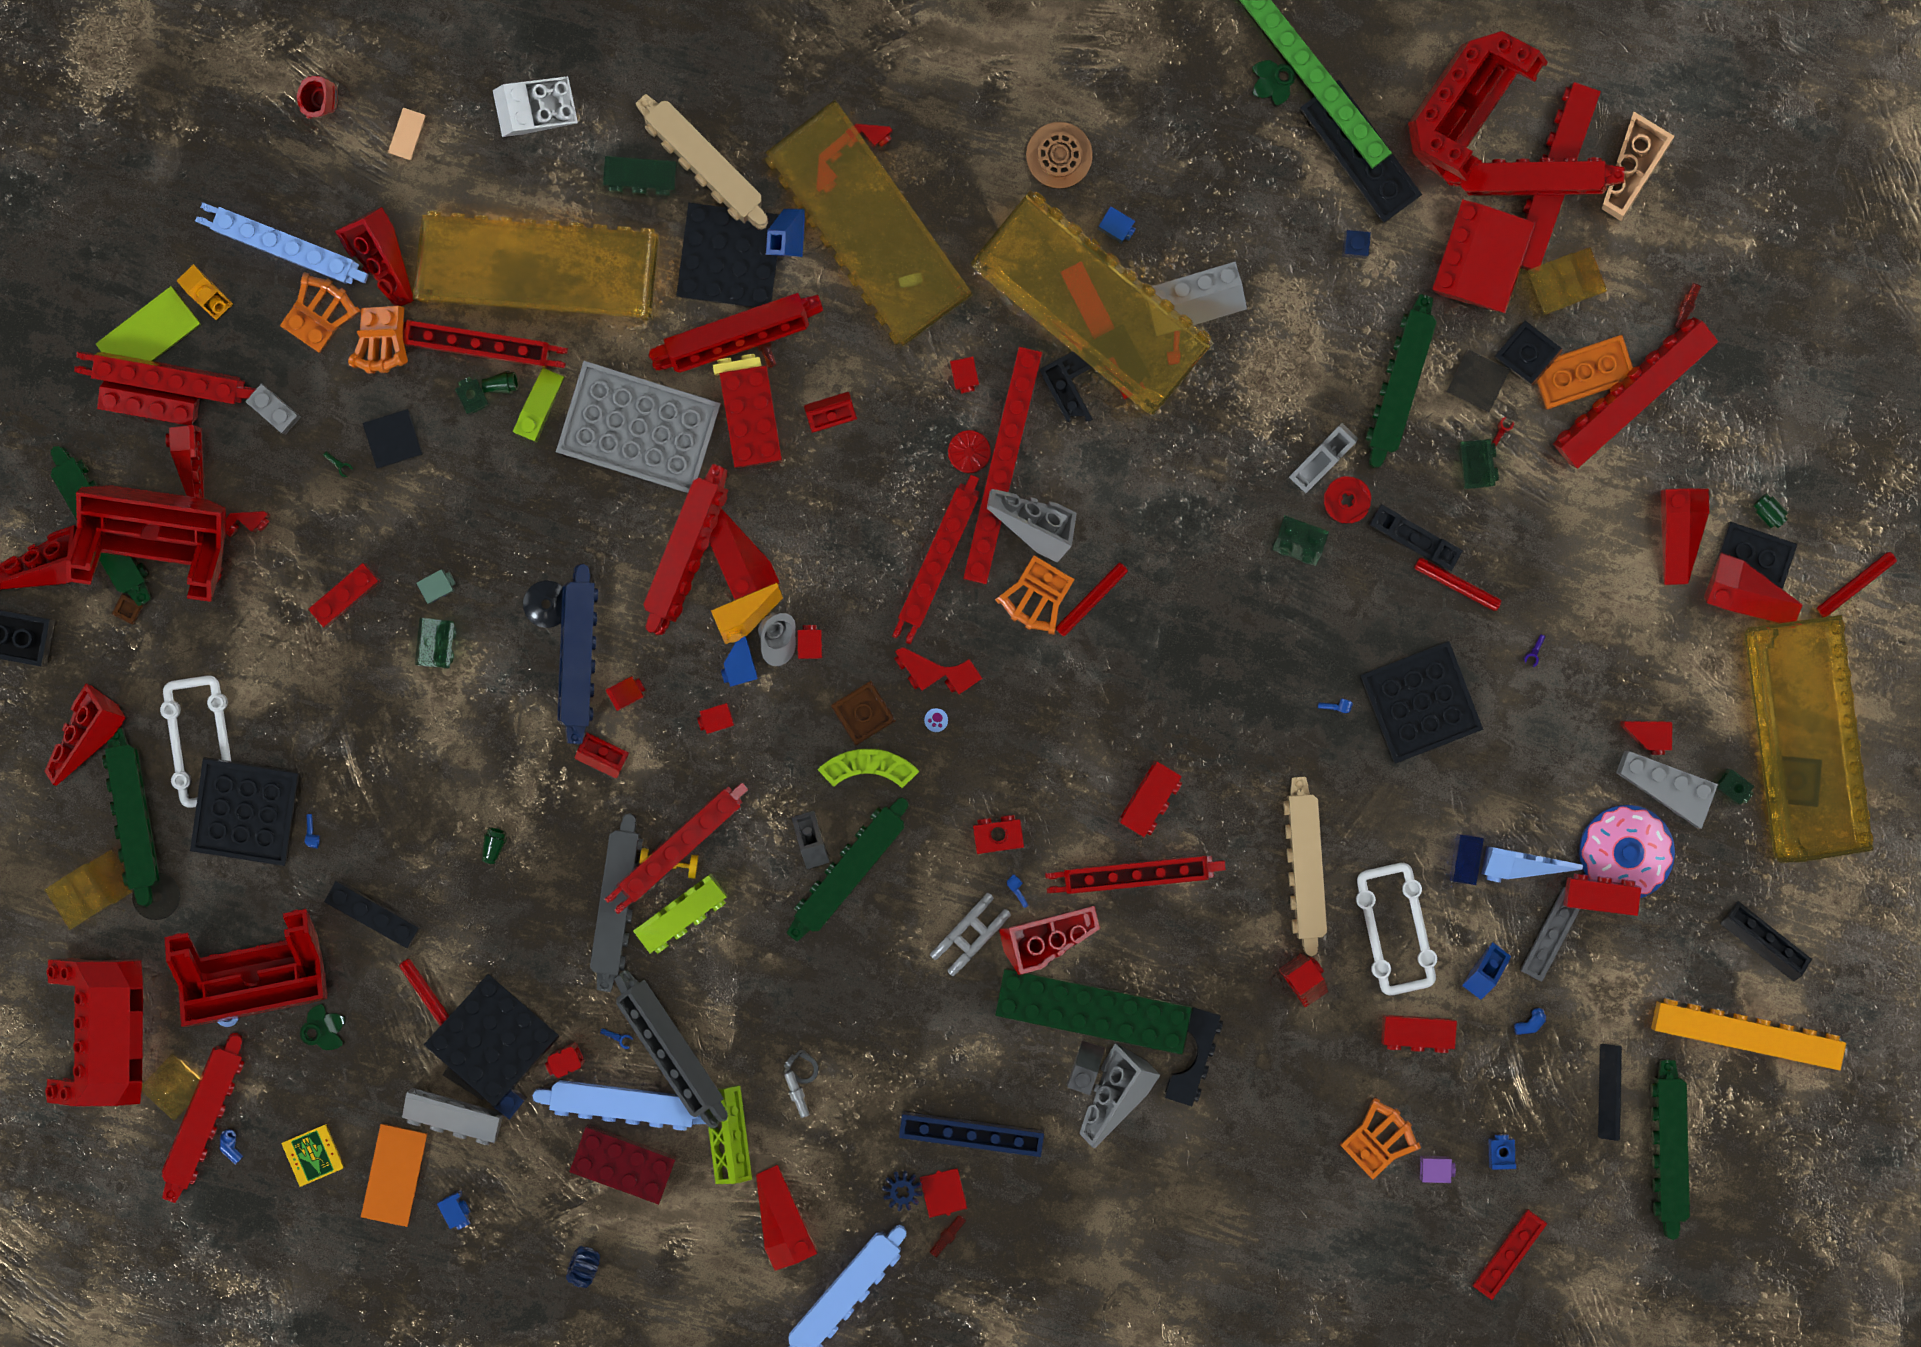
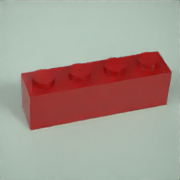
[97,381,200,425]

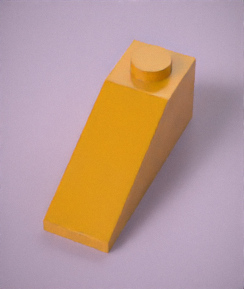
[711,583,783,645]

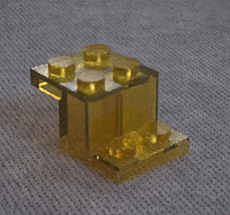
[1527,247,1607,315]
[44,849,134,930]

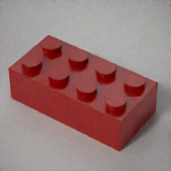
[719,366,782,469]

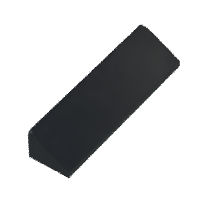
[1720,901,1812,981]
[1598,1043,1622,1141]

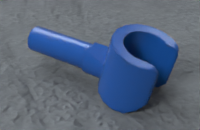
[1318,698,1353,713]
[305,814,320,848]
[1007,875,1029,908]
[600,1028,633,1049]

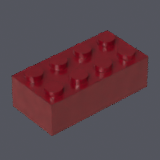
[569,1124,677,1205]

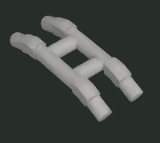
[930,893,1011,976]

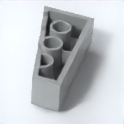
[1616,751,1718,829]

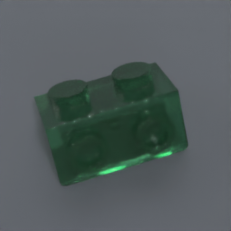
[1459,438,1499,490]
[1272,515,1329,565]
[415,618,456,669]

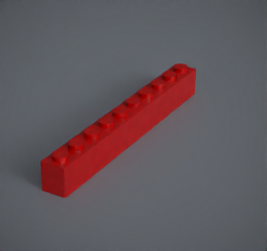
[963,347,1042,585]

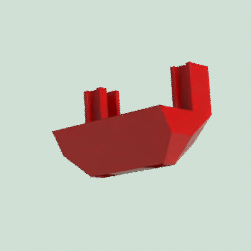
[1408,31,1548,181]
[66,485,226,602]
[164,909,328,1027]
[45,958,143,1106]

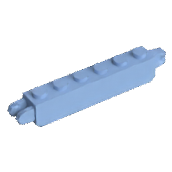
[195,203,369,284]
[532,1080,706,1131]
[788,1225,907,1347]

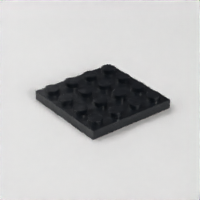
[676,202,780,308]
[1360,641,1484,764]
[190,757,299,866]
[424,974,559,1108]

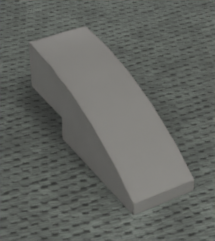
[1289,423,1358,493]

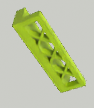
[708,1085,752,1184]

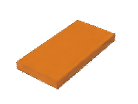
[1537,335,1633,410]
[361,1123,428,1227]

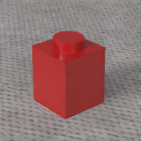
[950,357,979,394]
[798,625,822,659]
[697,703,735,734]

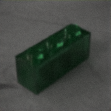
[603,156,678,196]

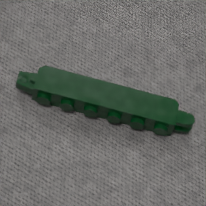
[1365,294,1437,468]
[50,446,152,606]
[102,728,160,907]
[786,797,909,942]
[1650,1059,1690,1241]

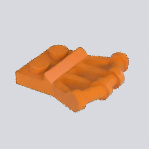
[280,272,361,353]
[348,306,408,374]
[995,555,1075,635]
[1339,1097,1421,1180]

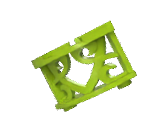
[817,749,919,788]

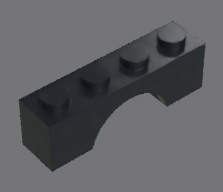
[324,880,422,949]
[1164,1005,1223,1107]

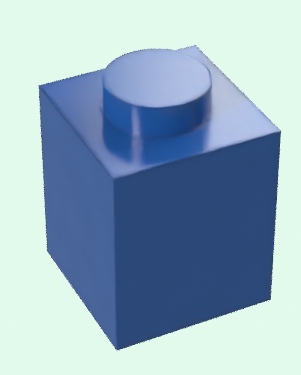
[1097,207,1136,244]

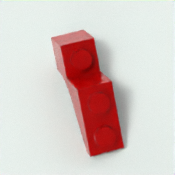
[894,648,983,694]

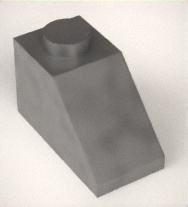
[791,811,829,869]
[1066,1040,1105,1095]

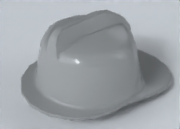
[758,612,796,666]

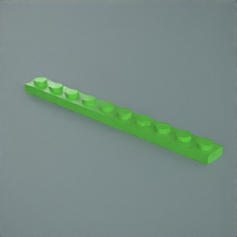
[1239,0,1392,169]

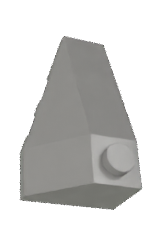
[987,489,1077,562]
[1079,1043,1160,1148]

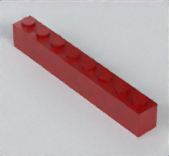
[1521,82,1601,273]
[1553,317,1719,469]

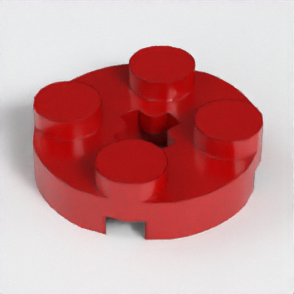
[1323,476,1371,524]

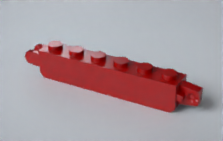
[1443,157,1625,196]
[649,293,823,373]
[403,320,568,368]
[74,352,256,404]
[643,464,728,635]
[892,474,980,644]
[605,783,748,914]
[1045,855,1226,894]
[162,1032,244,1203]

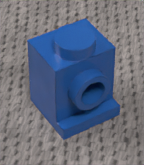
[1488,1134,1516,1170]
[437,1190,470,1230]

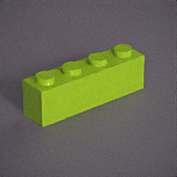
[633,873,728,954]

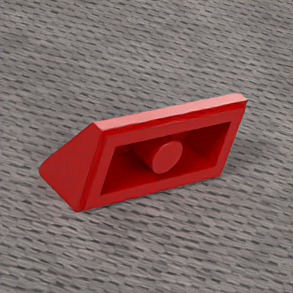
[804,392,857,433]
[574,732,629,778]

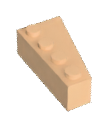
[1602,112,1674,221]

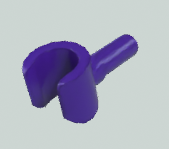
[1524,634,1545,667]

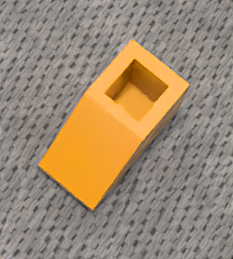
[176,264,233,320]

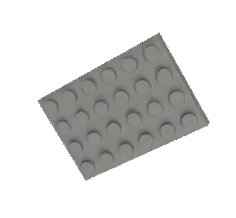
[556,361,721,493]

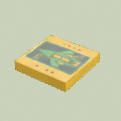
[281,1124,345,1187]

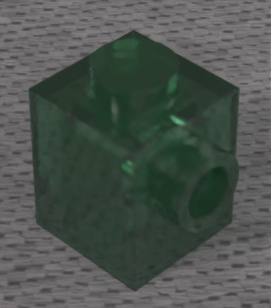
[1716,769,1754,805]

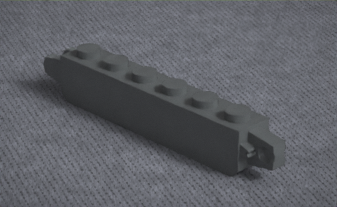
[590,813,643,992]
[614,970,728,1129]

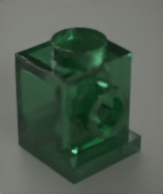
[455,377,490,416]

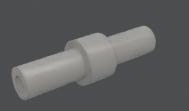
[784,1070,810,1118]

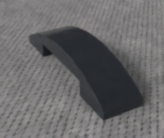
[1369,504,1463,571]

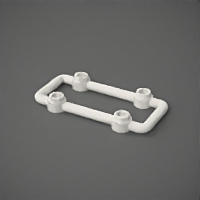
[160,675,231,808]
[1356,863,1437,996]

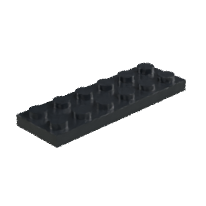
[1300,80,1422,223]

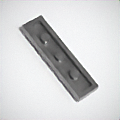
[1520,887,1580,982]

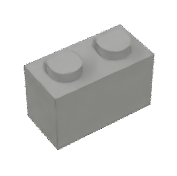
[246,384,301,435]

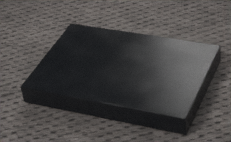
[1714,521,1797,589]

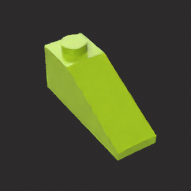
[513,368,565,443]

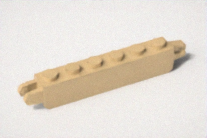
[636,94,768,230]
[1283,777,1327,956]

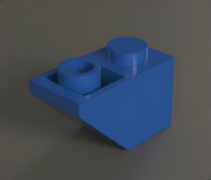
[766,209,805,257]

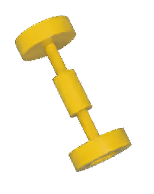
[639,848,699,879]

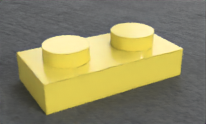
[713,354,762,376]

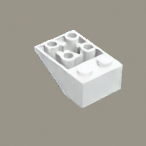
[493,76,578,137]

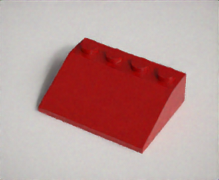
[1432,199,1535,314]

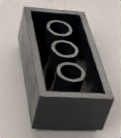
[0,610,55,667]

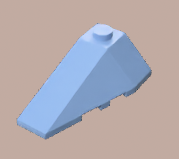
[1481,846,1583,883]

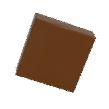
[112,593,145,625]

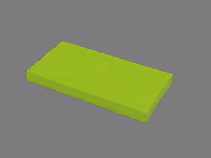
[96,286,201,361]

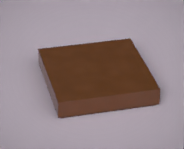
[831,681,896,746]

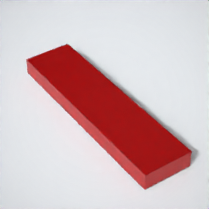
[1472,1209,1548,1300]

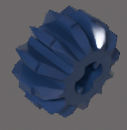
[882,1170,923,1211]
[566,1246,600,1288]

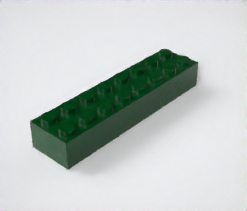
[995,968,1193,1055]

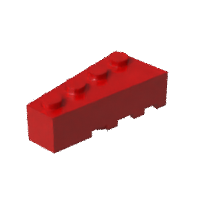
[1279,953,1328,1008]

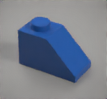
[721,636,758,687]
[1462,942,1511,1000]

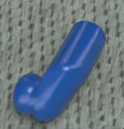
[1514,1008,1546,1035]
[220,1129,243,1165]

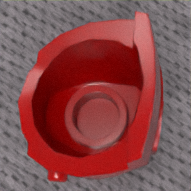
[296,76,338,119]

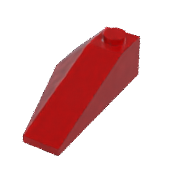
[709,508,780,600]

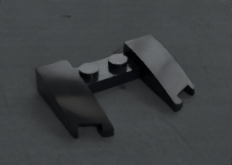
[1039,324,1151,422]

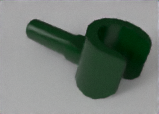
[323,451,353,477]

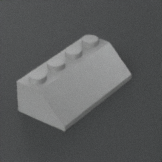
[1143,262,1247,337]
[402,1088,503,1145]

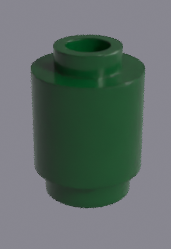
[1753,493,1788,528]

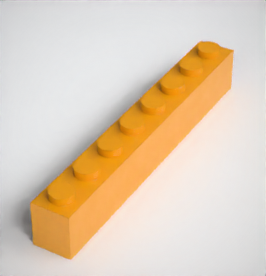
[1651,998,1846,1070]

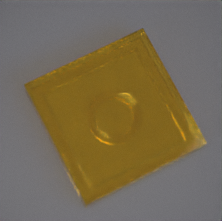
[142,1053,200,1121]

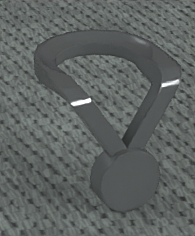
[784,1050,819,1084]

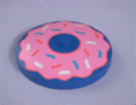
[1579,805,1675,898]

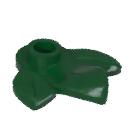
[1252,60,1296,105]
[300,1004,345,1050]

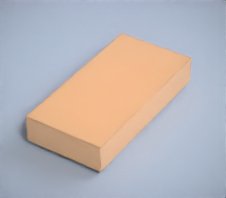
[388,108,427,161]

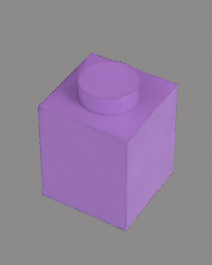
[1420,1156,1456,1183]

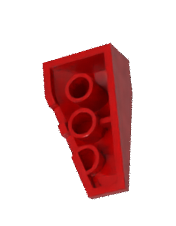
[335,207,414,306]
[166,425,204,499]
[1661,488,1709,585]
[0,525,77,589]
[1704,553,1803,626]
[44,683,126,786]
[999,906,1100,975]
[756,1164,818,1271]

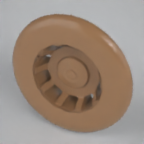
[1026,122,1093,188]

